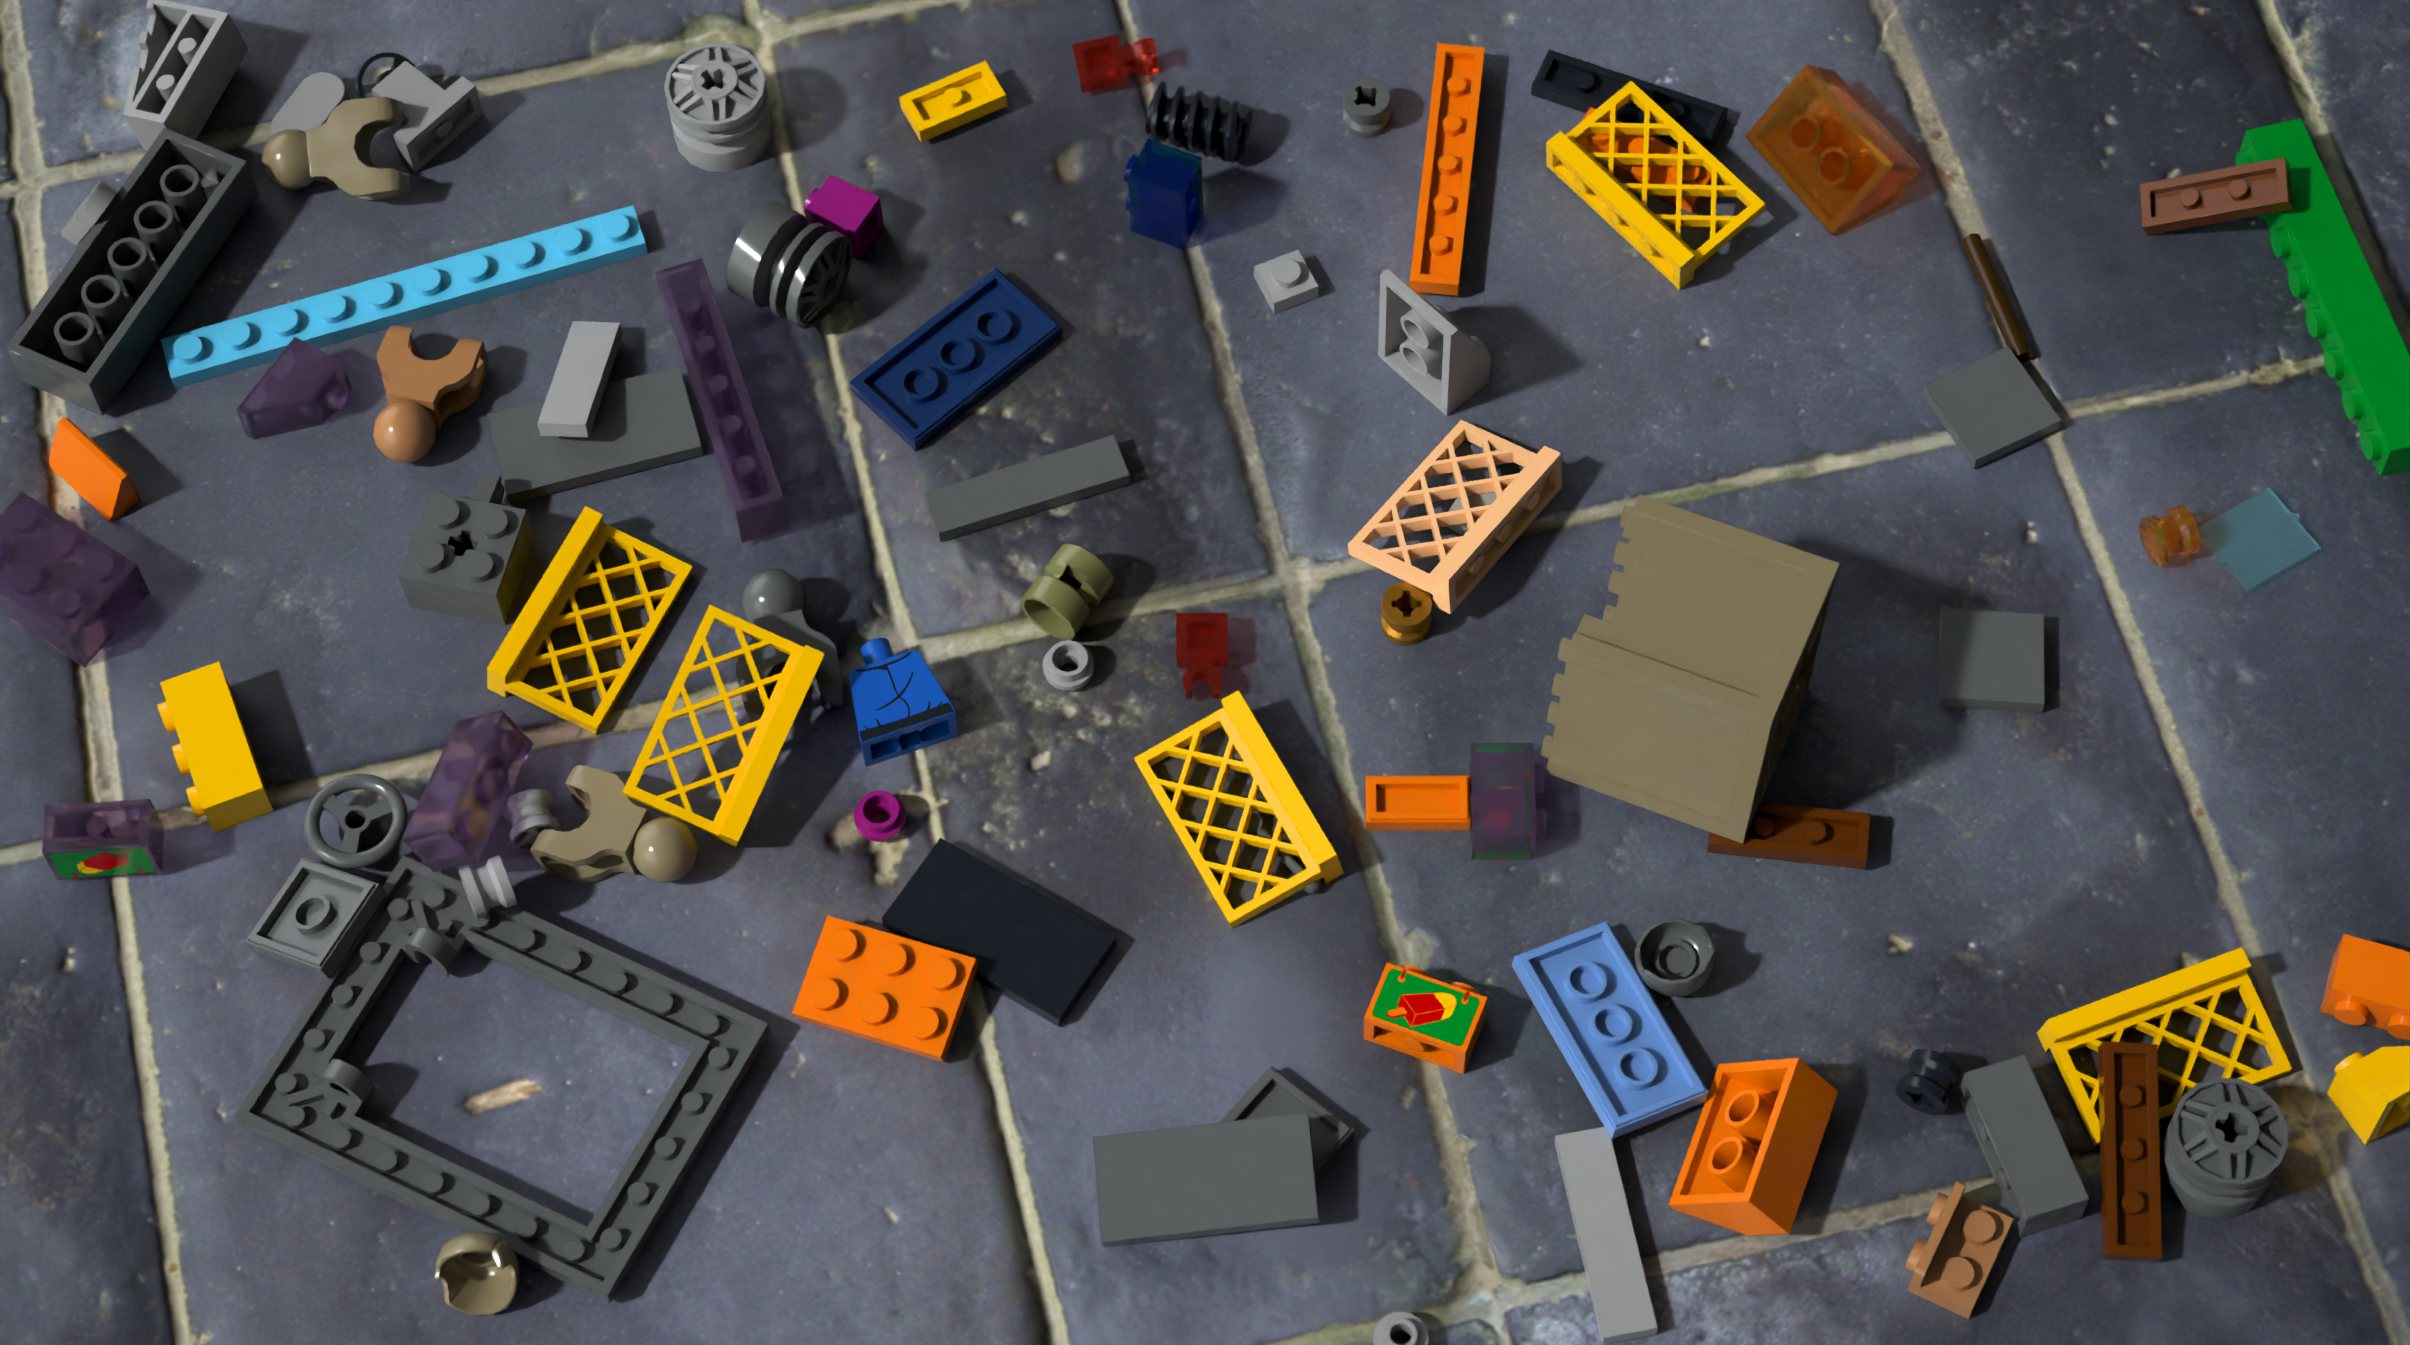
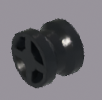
[1895,1049,1962,1115]

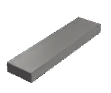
[1554,1127,1658,1345]

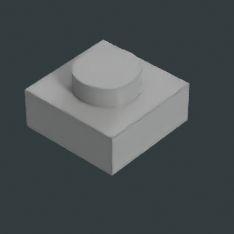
[1254,250,1319,314]

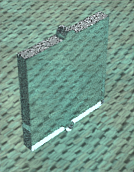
[2197,487,2321,594]

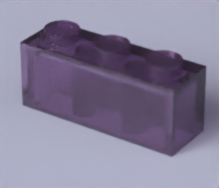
[402,710,534,872]

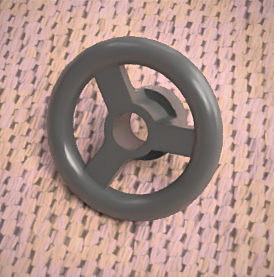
[304,774,408,869]

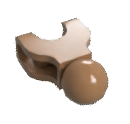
[373,325,488,463]

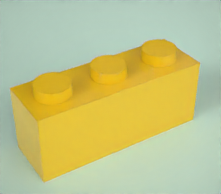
[157,661,273,833]

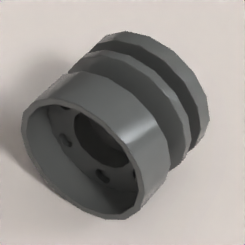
[726,201,853,329]
[2160,1077,2288,1220]

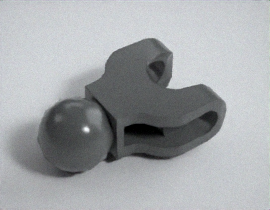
[735,569,846,723]

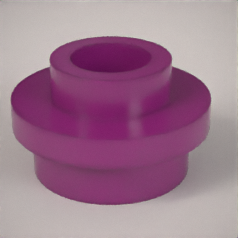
[854,791,907,842]

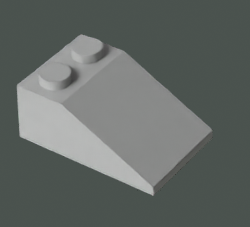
[1378,268,1491,416]

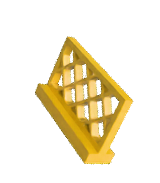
[1546,81,1766,290]
[487,506,693,735]
[622,605,825,848]
[1134,690,1344,929]
[2037,947,2292,1146]

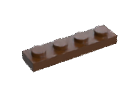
[2098,1041,2162,1263]

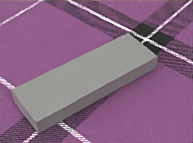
[537,321,623,438]

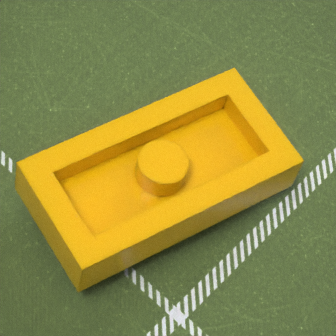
[899,61,1007,142]

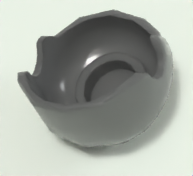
[1635,919,1716,997]

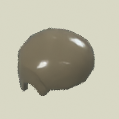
[434,1232,520,1315]

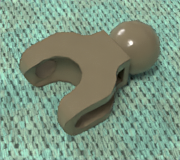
[261,97,411,201]
[530,765,698,884]

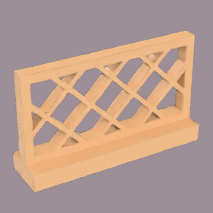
[1348,420,1562,614]

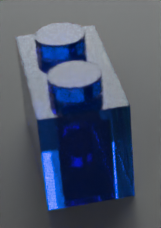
[1124,139,1204,250]

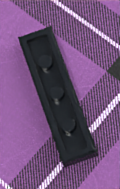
[1531,50,1728,153]

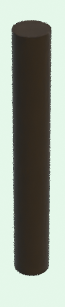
[1962,233,2033,363]

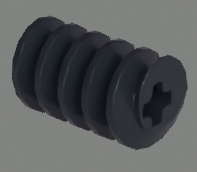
[1146,81,1252,163]

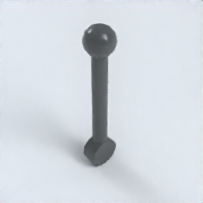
[1246,814,1322,894]

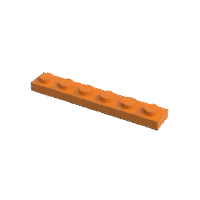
[1409,43,1485,296]

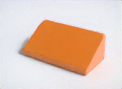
[49,417,139,522]

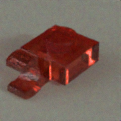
[1072,35,1159,93]

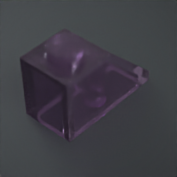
[236,337,352,440]

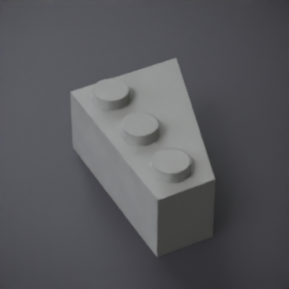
[123,0,249,151]

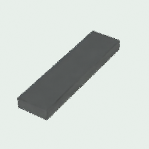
[924,435,1130,542]

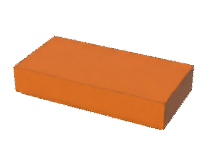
[1365,776,1471,830]

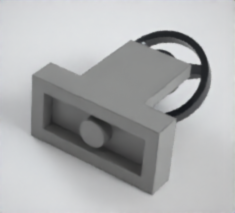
[355,52,484,173]

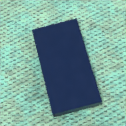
[849,268,1063,451]

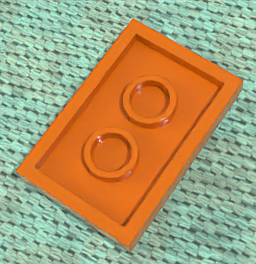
[792,915,979,1063]

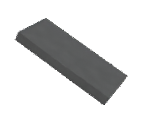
[487,365,703,504]
[1093,1112,1320,1247]

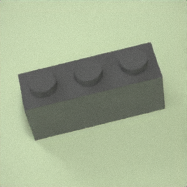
[1957,1054,2091,1238]

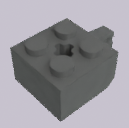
[399,472,533,626]

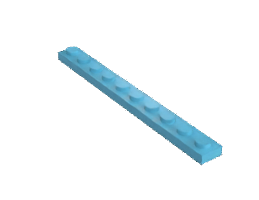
[161,205,648,389]

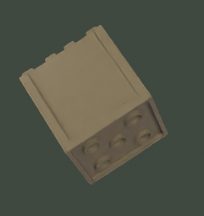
[1541,494,1840,844]

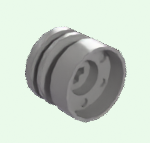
[664,43,774,172]

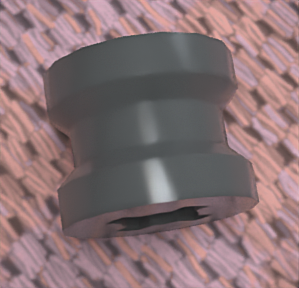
[1342,77,1391,138]

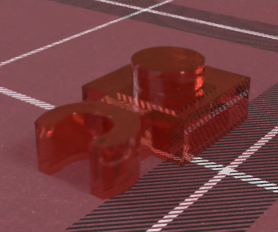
[1176,613,1228,699]

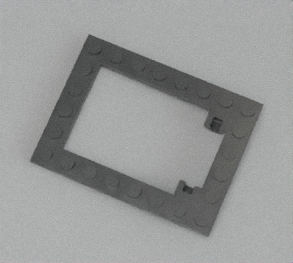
[234,855,771,1303]

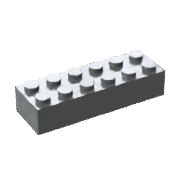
[5,128,258,416]

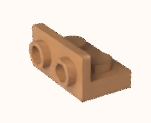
[1905,1180,2014,1319]

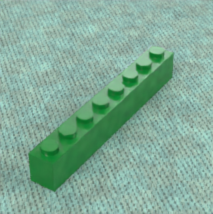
[2235,118,2410,477]

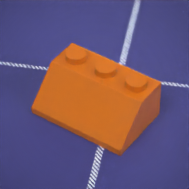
[1668,1058,1838,1236]

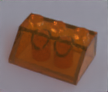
[1745,65,1922,236]

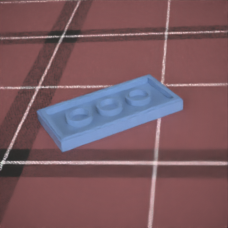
[1511,921,1709,1139]

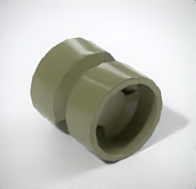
[1020,544,1114,640]

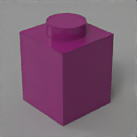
[804,174,884,260]

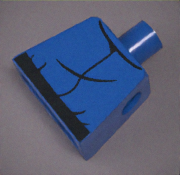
[849,638,959,767]

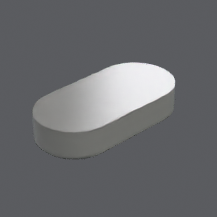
[270,72,348,135]
[60,181,118,246]

